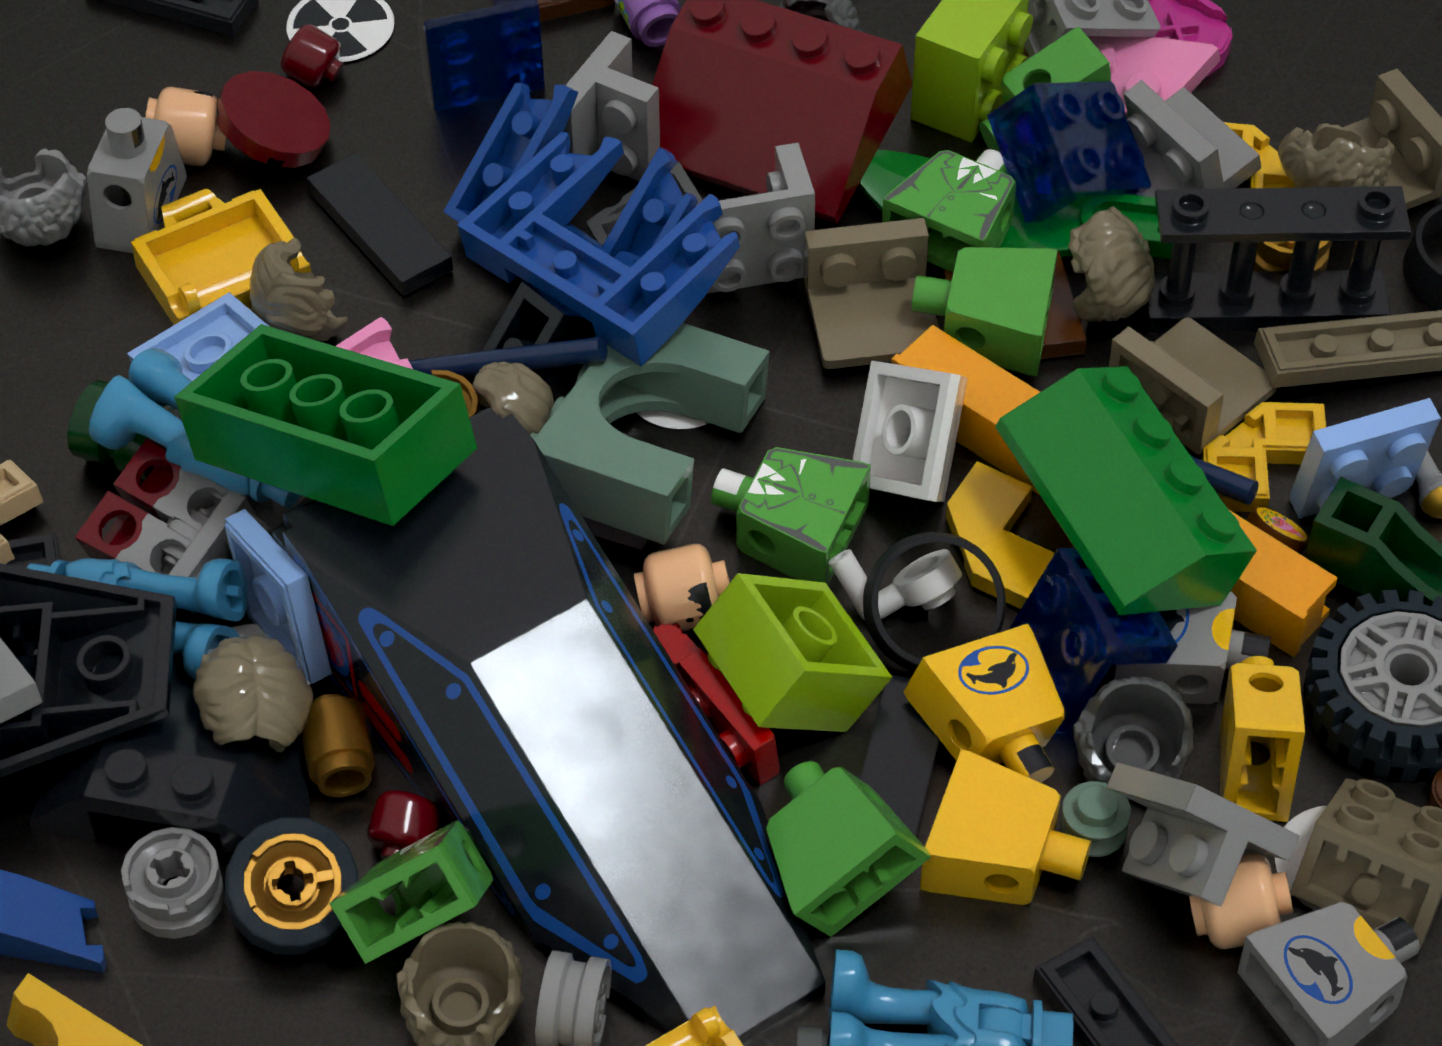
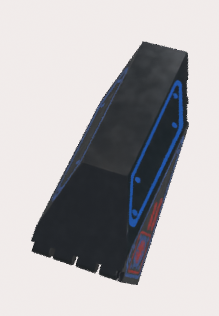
[272,408,826,1044]

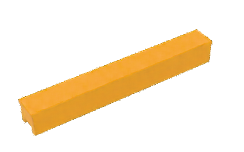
[891,325,1337,658]

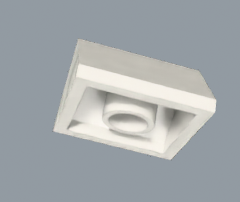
[853,360,968,502]

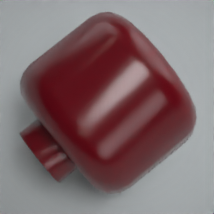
[280,24,344,88]
[367,790,442,859]

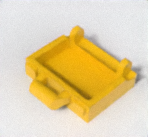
[131,189,311,325]

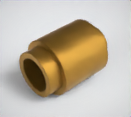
[301,694,375,797]

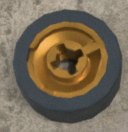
[225,817,358,955]

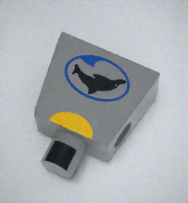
[87,108,187,253]
[1114,591,1271,704]
[1237,902,1420,1046]

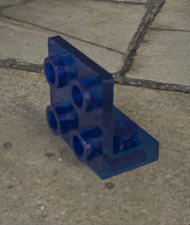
[424,0,545,111]
[987,81,1151,223]
[1008,548,1178,733]

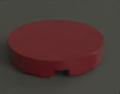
[216,71,331,168]

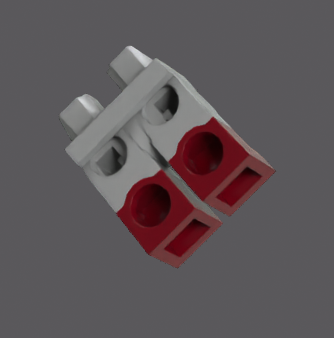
[75,438,274,615]

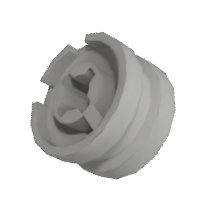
[121,827,225,939]
[535,950,612,1046]

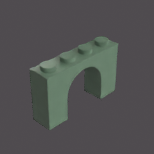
[530,323,770,544]

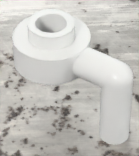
[829,549,962,621]

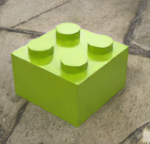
[910,0,1033,143]
[693,573,893,732]

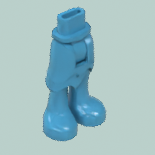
[89,348,301,508]
[27,558,248,679]
[827,949,1073,1046]

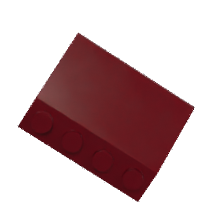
[652,0,913,224]

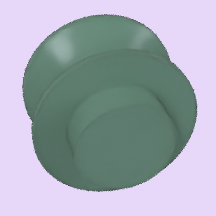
[1060,781,1131,857]

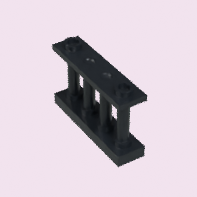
[1143,186,1411,334]

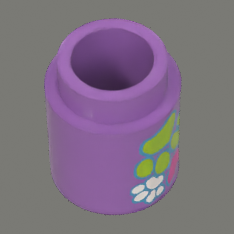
[614,0,682,47]

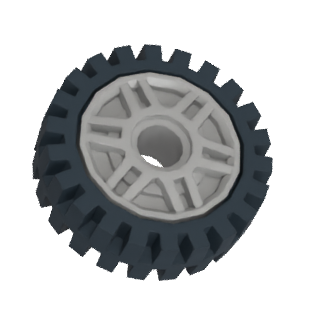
[1304,589,1442,782]

